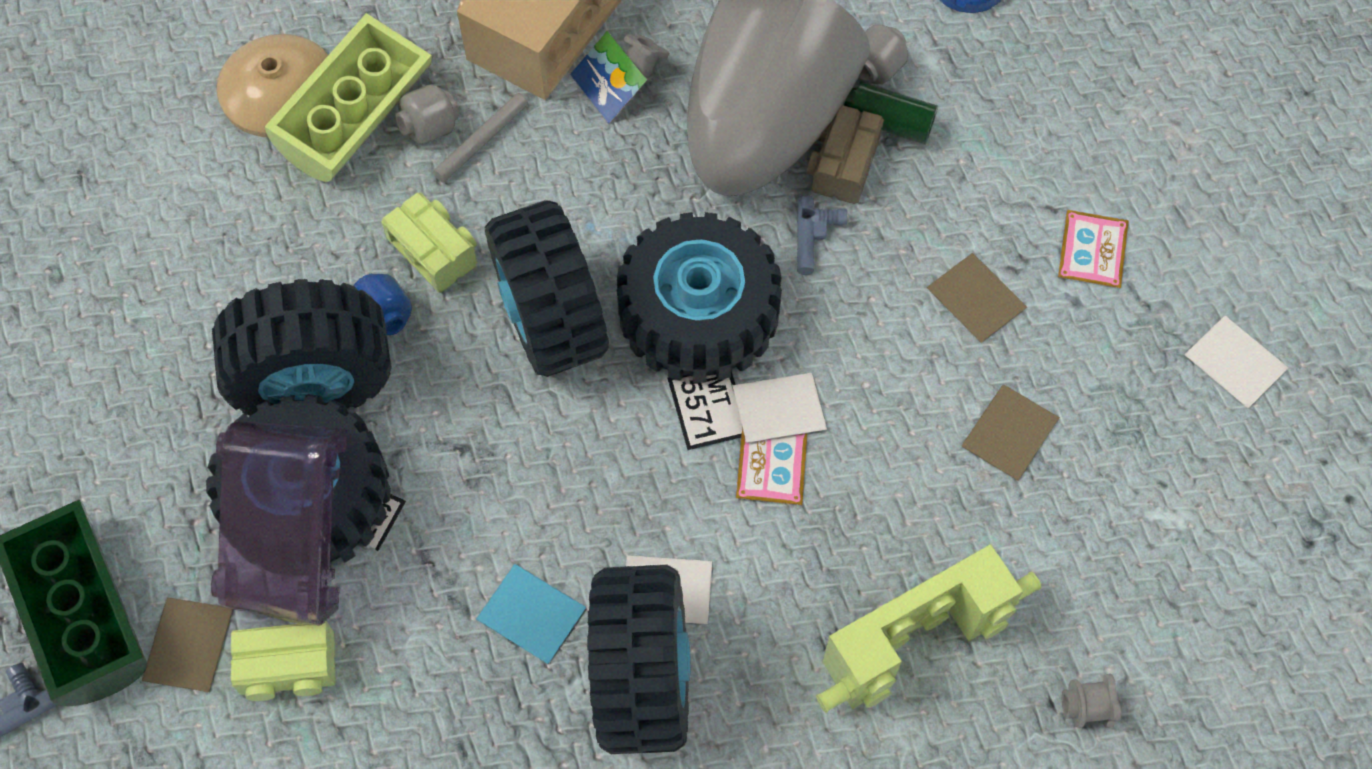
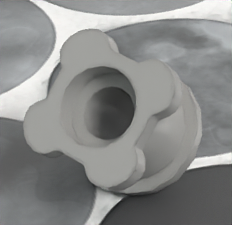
[624,33,670,82]
[1061,674,1121,728]

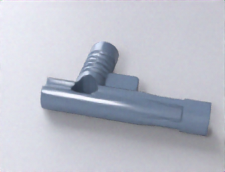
[797,195,847,275]
[0,663,57,737]

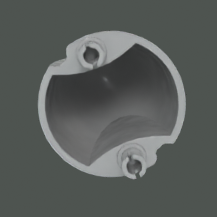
[687,0,870,196]

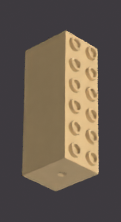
[457,0,622,100]

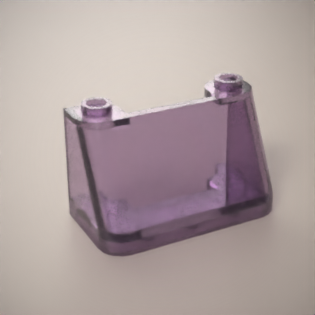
[211,421,347,626]

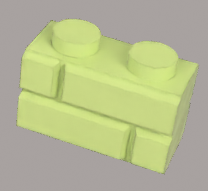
[381,192,477,293]
[231,621,336,701]

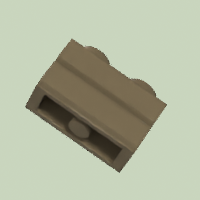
[807,105,884,204]

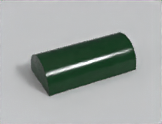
[0,499,147,707]

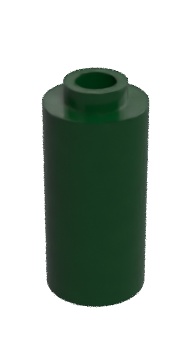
[844,82,938,145]

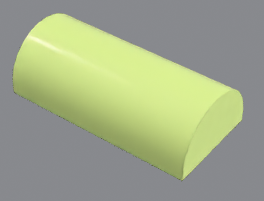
[265,13,432,182]

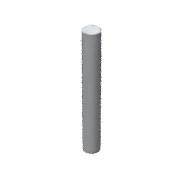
[433,93,528,183]

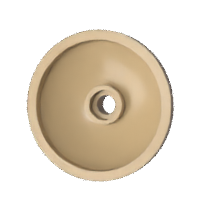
[217,34,328,138]

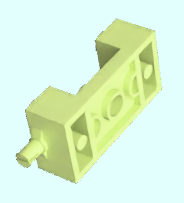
[816,544,1041,713]

